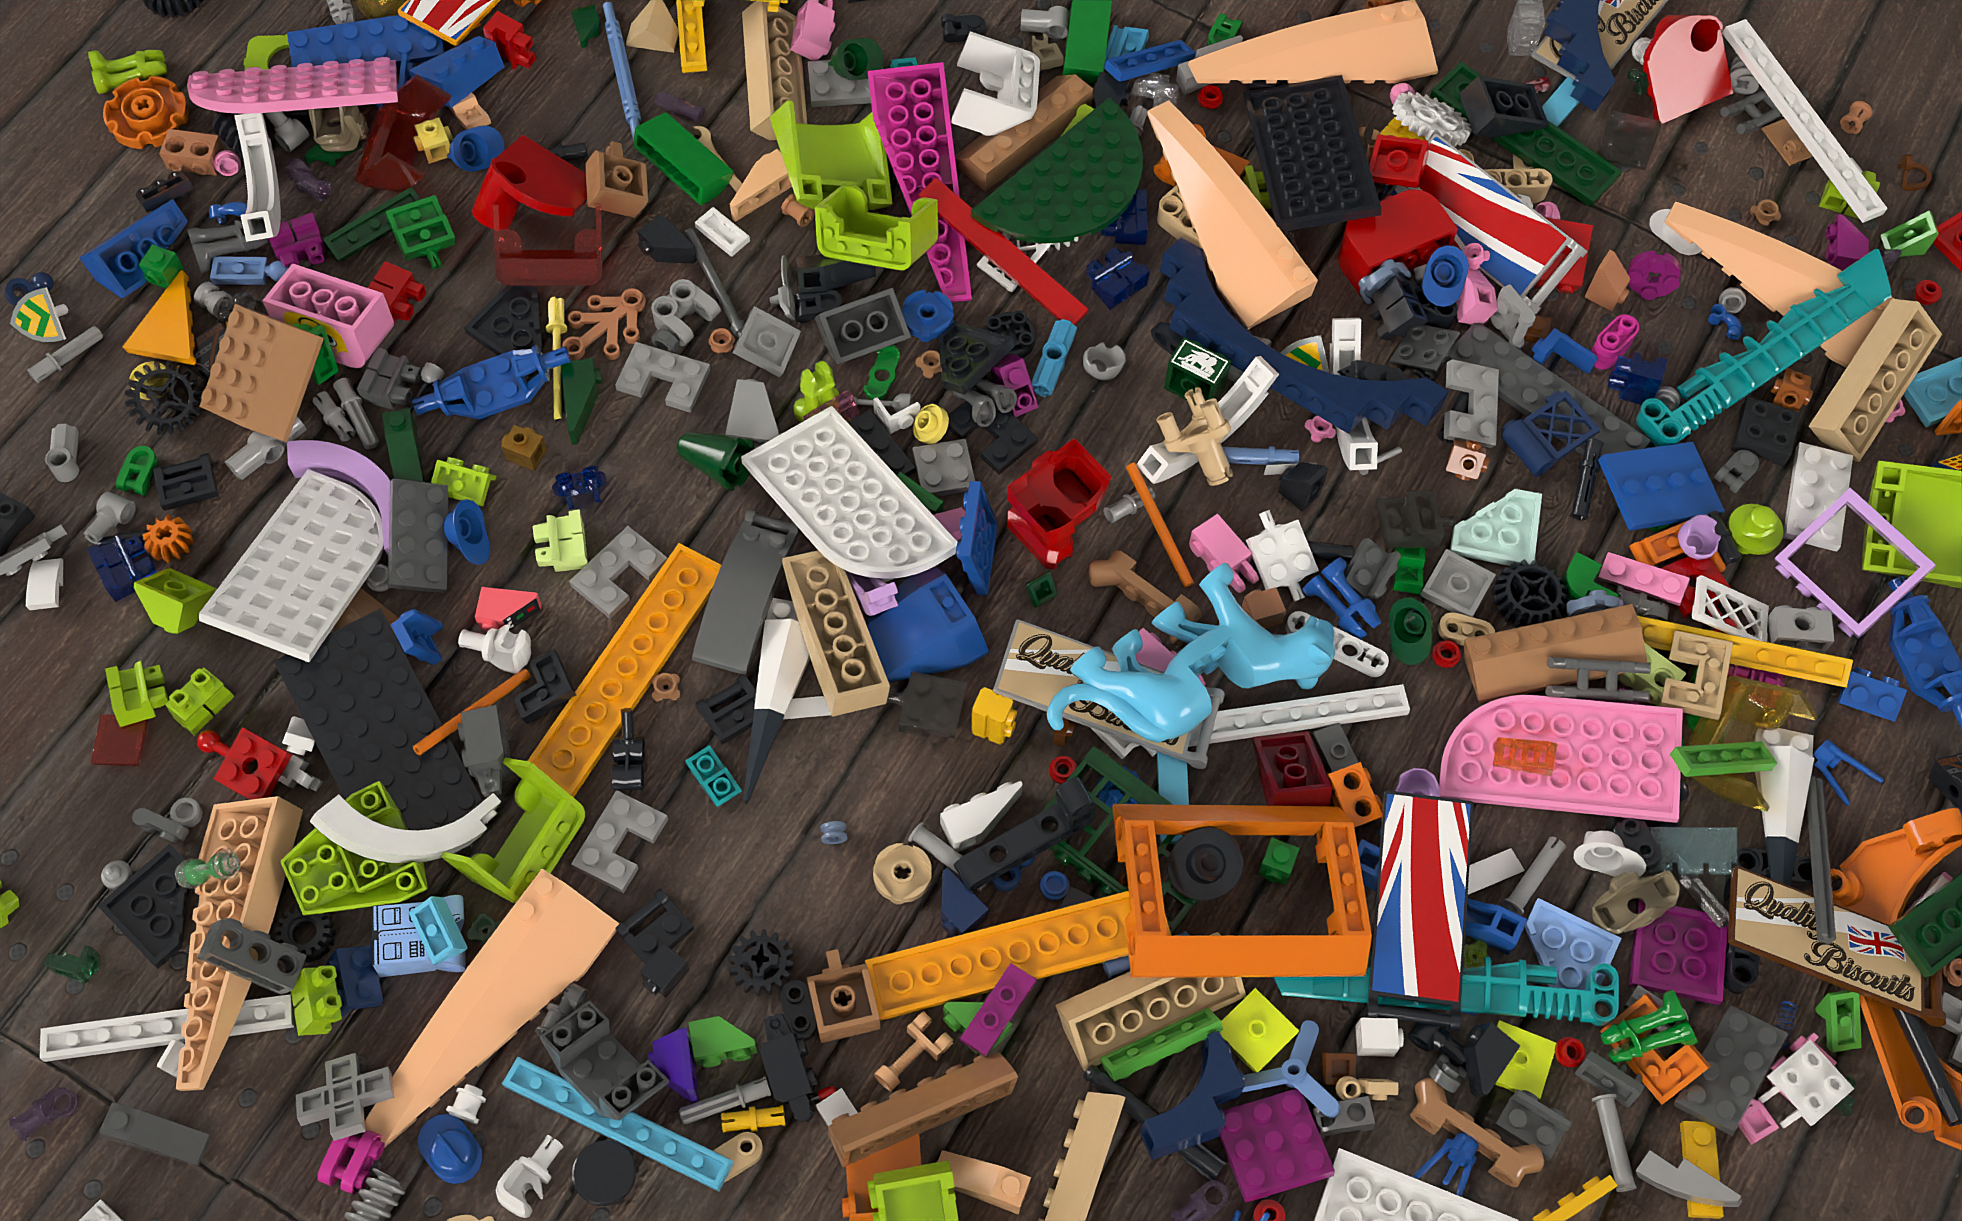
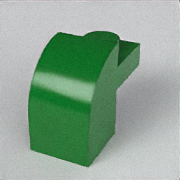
[1562,552,1619,601]

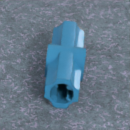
[1031,319,1077,397]

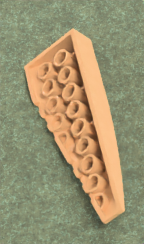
[1188,0,1438,83]
[1147,100,1318,330]
[1664,201,1894,368]
[176,796,303,1091]
[363,869,619,1147]

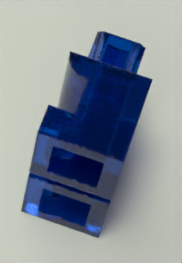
[1101,190,1148,245]
[1086,247,1150,310]
[1607,351,1668,405]
[86,535,157,602]

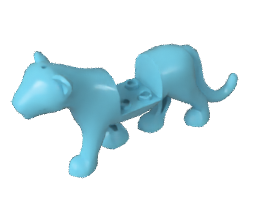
[1047,563,1335,743]

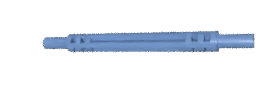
[603,2,641,142]

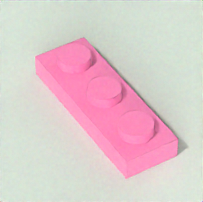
[1598,552,1690,606]

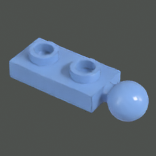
[210,257,289,285]

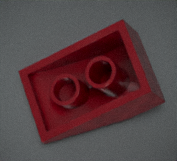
[1252,731,1332,806]

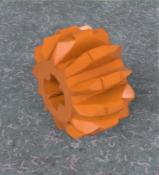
[142,514,194,563]

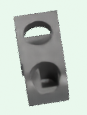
[1312,1096,1375,1136]

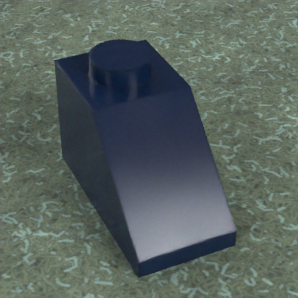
[942,868,988,937]

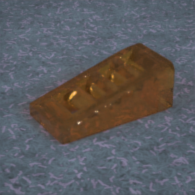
[1493,737,1557,776]

